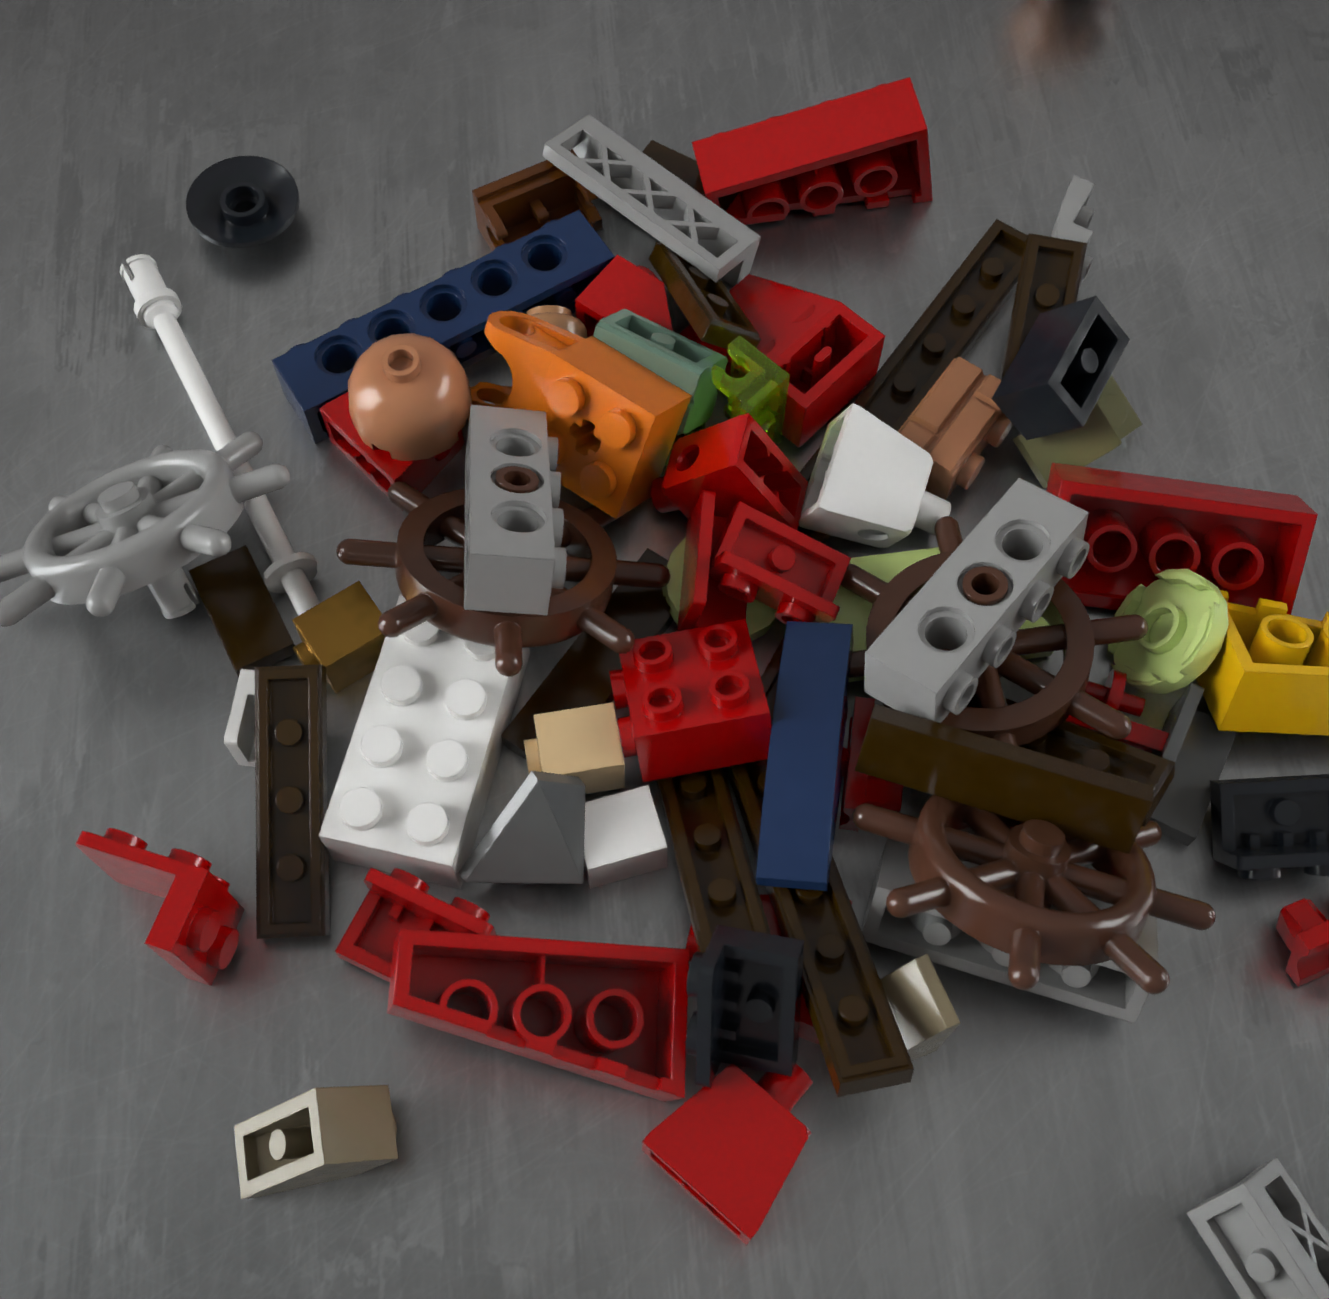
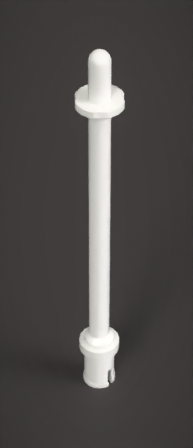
[120,254,320,616]

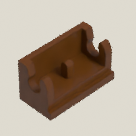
[472,149,603,251]

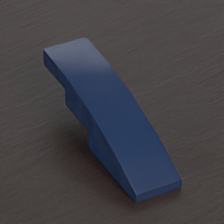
[756,621,854,891]

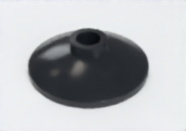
[186,156,299,248]

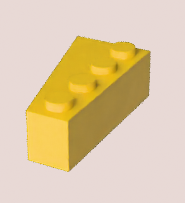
[1196,590,1329,736]

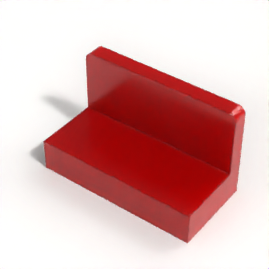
[677,490,747,631]

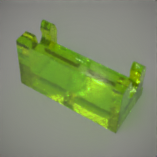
[711,335,790,445]

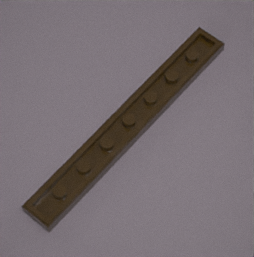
[798,219,1028,544]

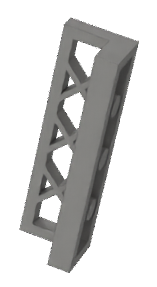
[543,114,761,287]
[1186,1157,1329,1299]

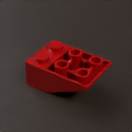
[679,274,885,448]

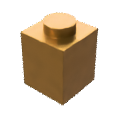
[292,581,386,693]

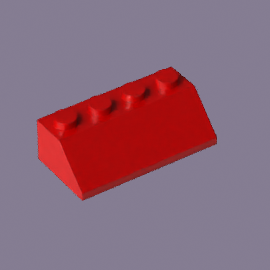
[1046,462,1318,615]

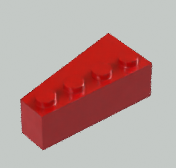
[692,77,933,225]
[387,929,689,1102]

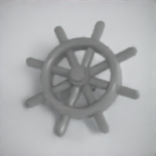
[0,431,290,627]

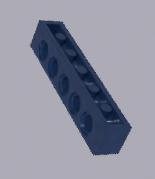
[271,210,615,444]

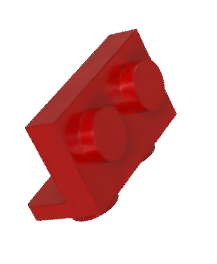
[709,501,851,625]
[335,868,497,982]

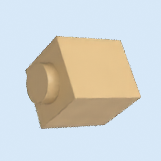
[524,702,625,794]

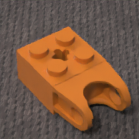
[470,311,692,519]

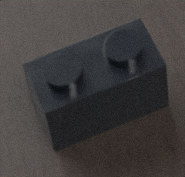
[992,296,1130,440]

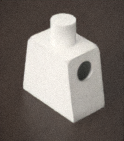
[799,403,951,548]

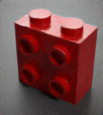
[609,619,772,782]

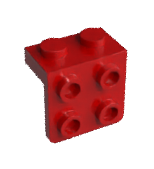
[75,828,245,986]

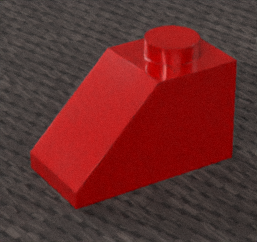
[575,254,673,338]

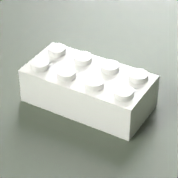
[318,594,530,889]

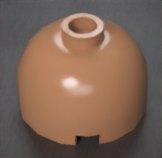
[348,333,472,461]

